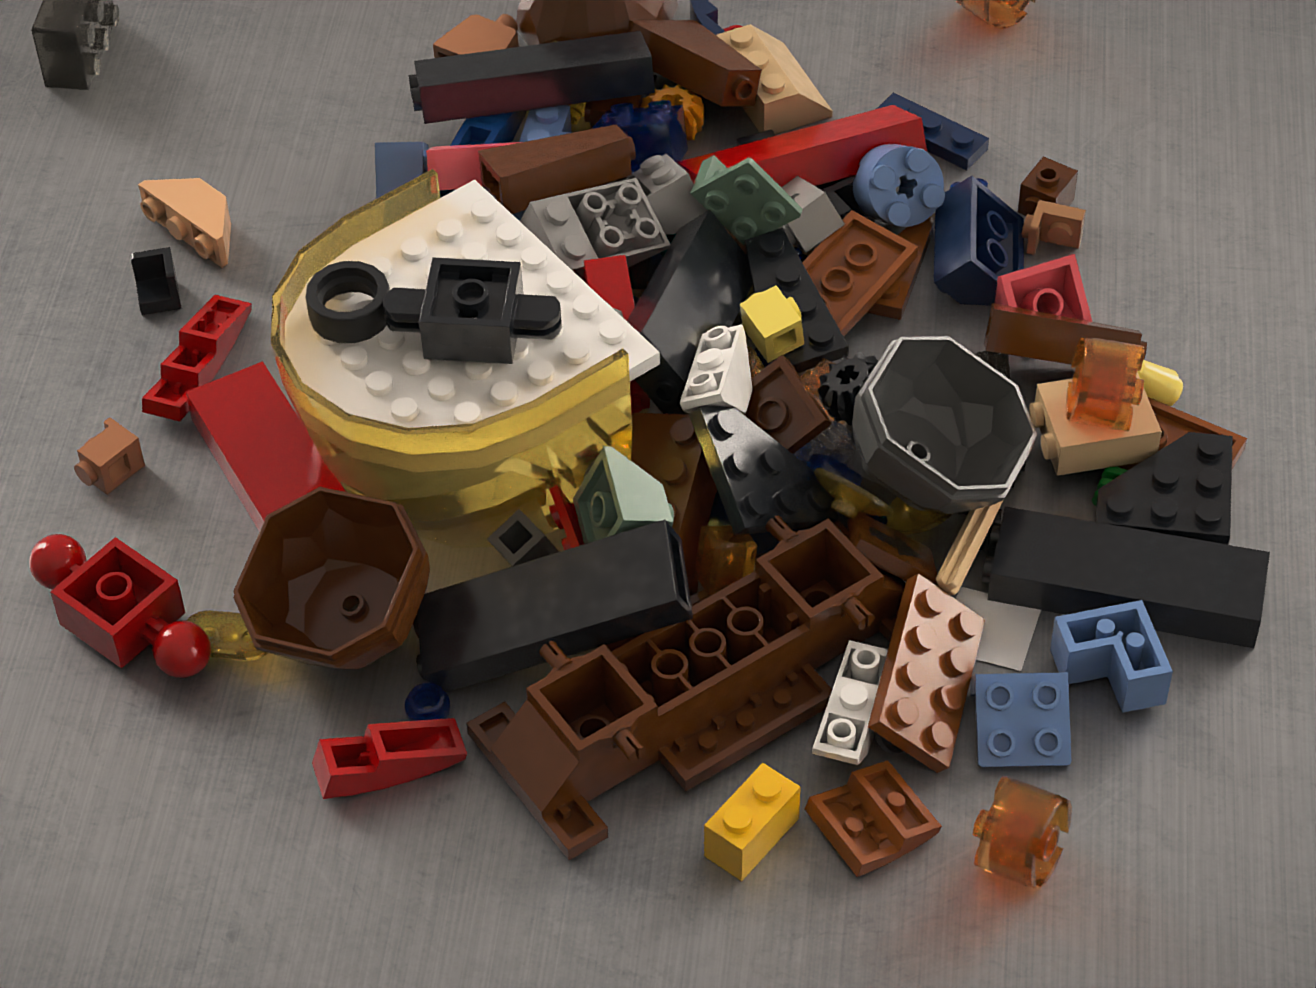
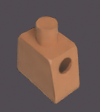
[433,14,519,58]

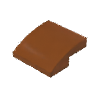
[804,760,942,877]

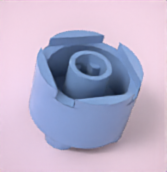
[853,144,945,227]

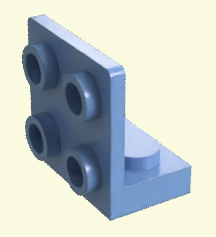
[970,672,1071,767]

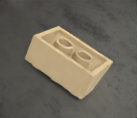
[716,24,833,135]

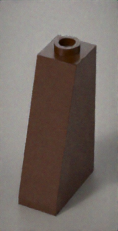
[629,20,762,106]
[478,124,636,214]
[984,303,1147,372]

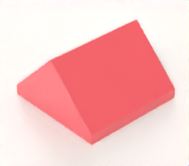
[995,254,1092,322]

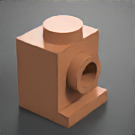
[74,417,145,495]

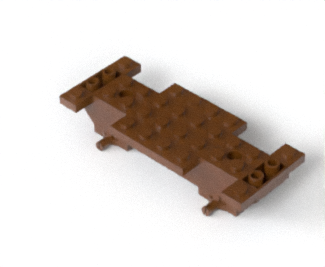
[466,516,906,860]

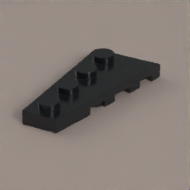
[745,228,849,373]

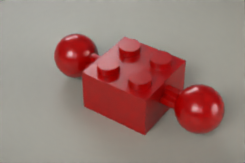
[29,534,211,678]

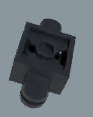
[383,257,562,364]

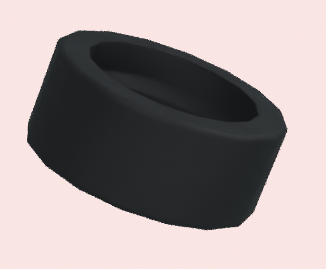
[305,261,390,343]

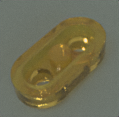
[186,610,268,661]

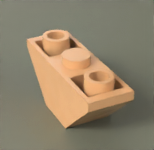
[138,178,231,268]

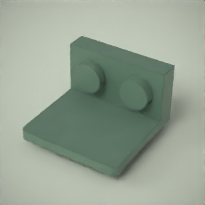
[690,155,803,246]

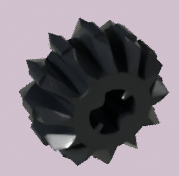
[817,352,878,426]

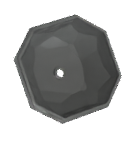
[852,336,1037,514]

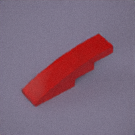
[142,295,252,422]

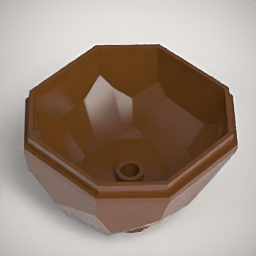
[516,0,678,46]
[233,487,430,669]

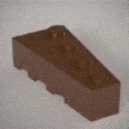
[631,412,717,592]

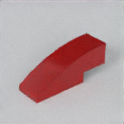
[312,718,467,799]

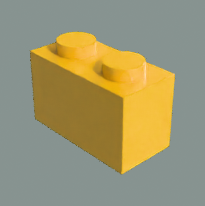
[704,763,801,881]

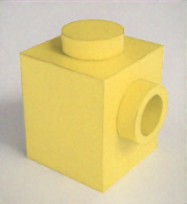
[740,285,804,363]

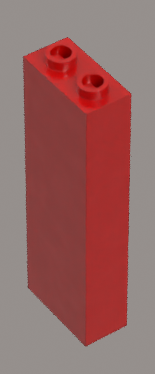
[677,105,927,187]
[186,361,346,532]

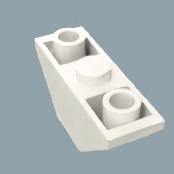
[680,325,753,414]
[812,640,888,765]

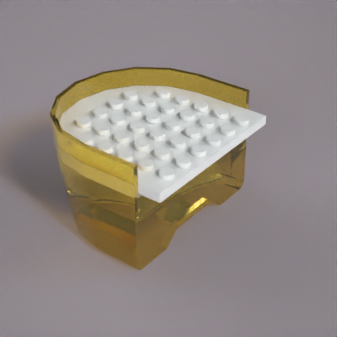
[271,169,660,548]

